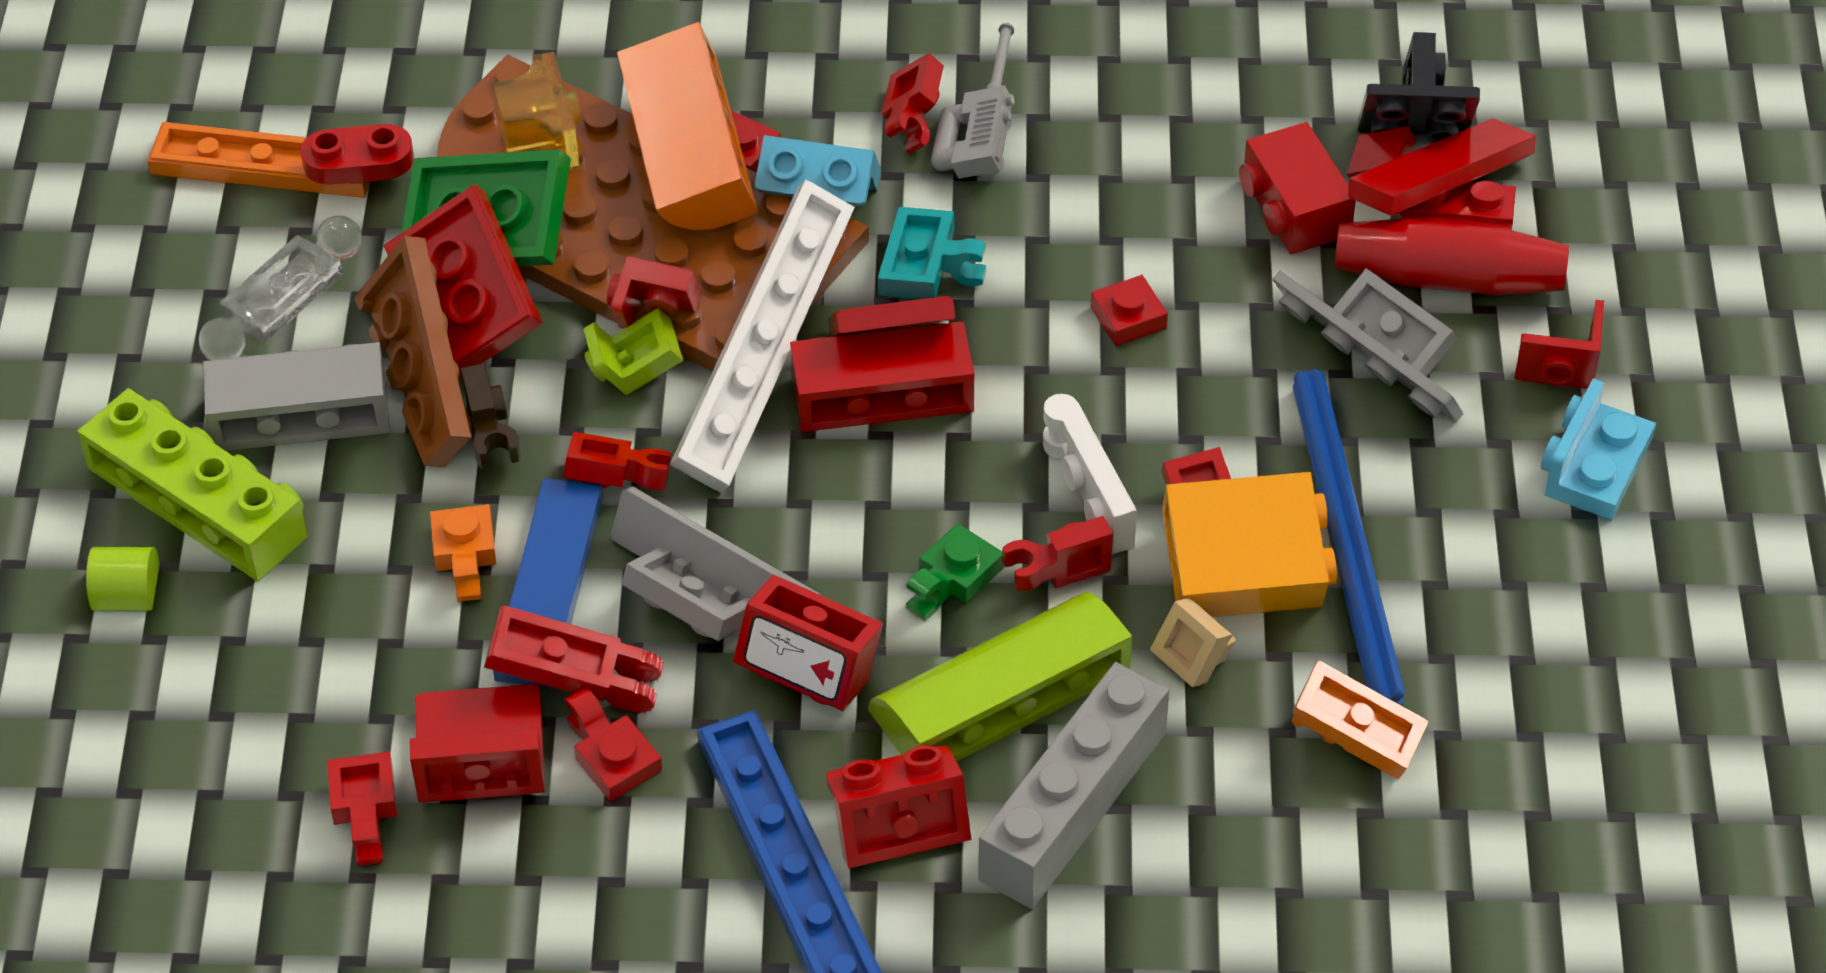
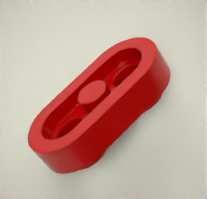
[300,124,414,185]

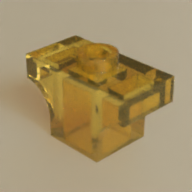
[493,52,581,170]

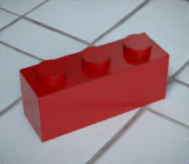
[790,321,975,433]

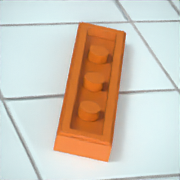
[147,122,371,198]

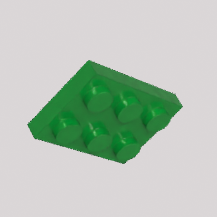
[401,149,571,266]

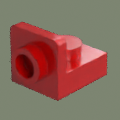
[606,256,702,329]

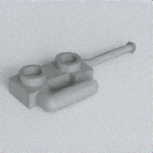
[931,23,1015,179]

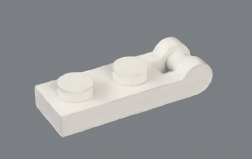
[1043,394,1137,555]

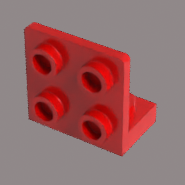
[410,684,545,803]

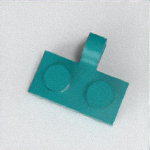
[878,207,987,300]

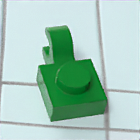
[906,523,1004,620]

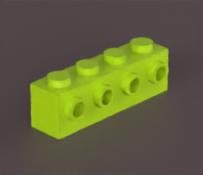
[77,388,308,582]

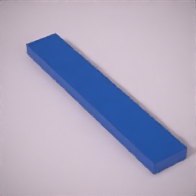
[697,709,882,973]

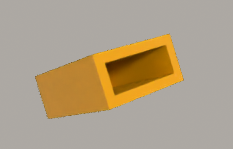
[1162,472,1337,617]

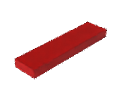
[1348,118,1537,216]

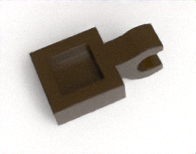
[461,364,521,469]

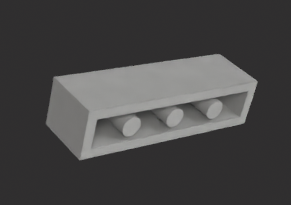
[978,661,1169,910]

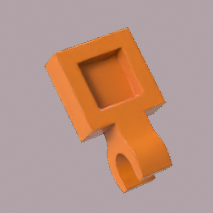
[430,504,496,602]

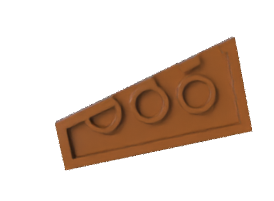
[354,236,472,467]

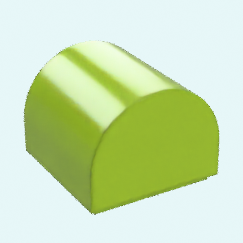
[86,547,160,611]

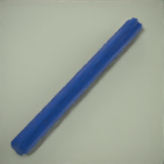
[1293,369,1405,705]

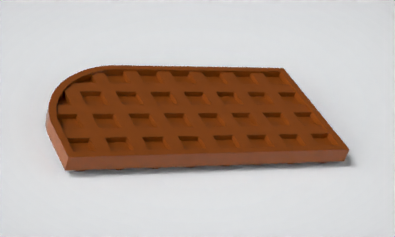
[437,54,869,371]

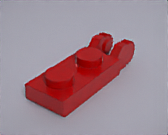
[484,605,664,714]

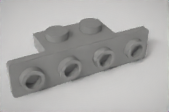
[1272,268,1464,422]
[611,487,820,641]

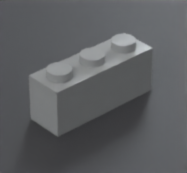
[203,342,390,451]

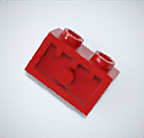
[826,745,972,869]

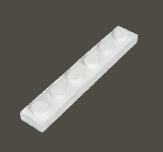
[670,179,855,493]

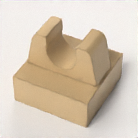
[1150,598,1236,687]

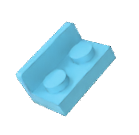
[755,135,881,207]
[1541,378,1656,520]

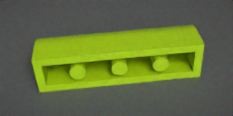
[868,592,1132,762]

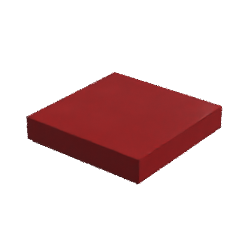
[828,296,956,337]

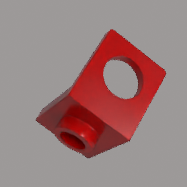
[1514,300,1604,389]

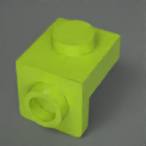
[583,308,683,396]

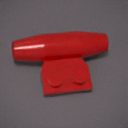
[1335,181,1569,296]

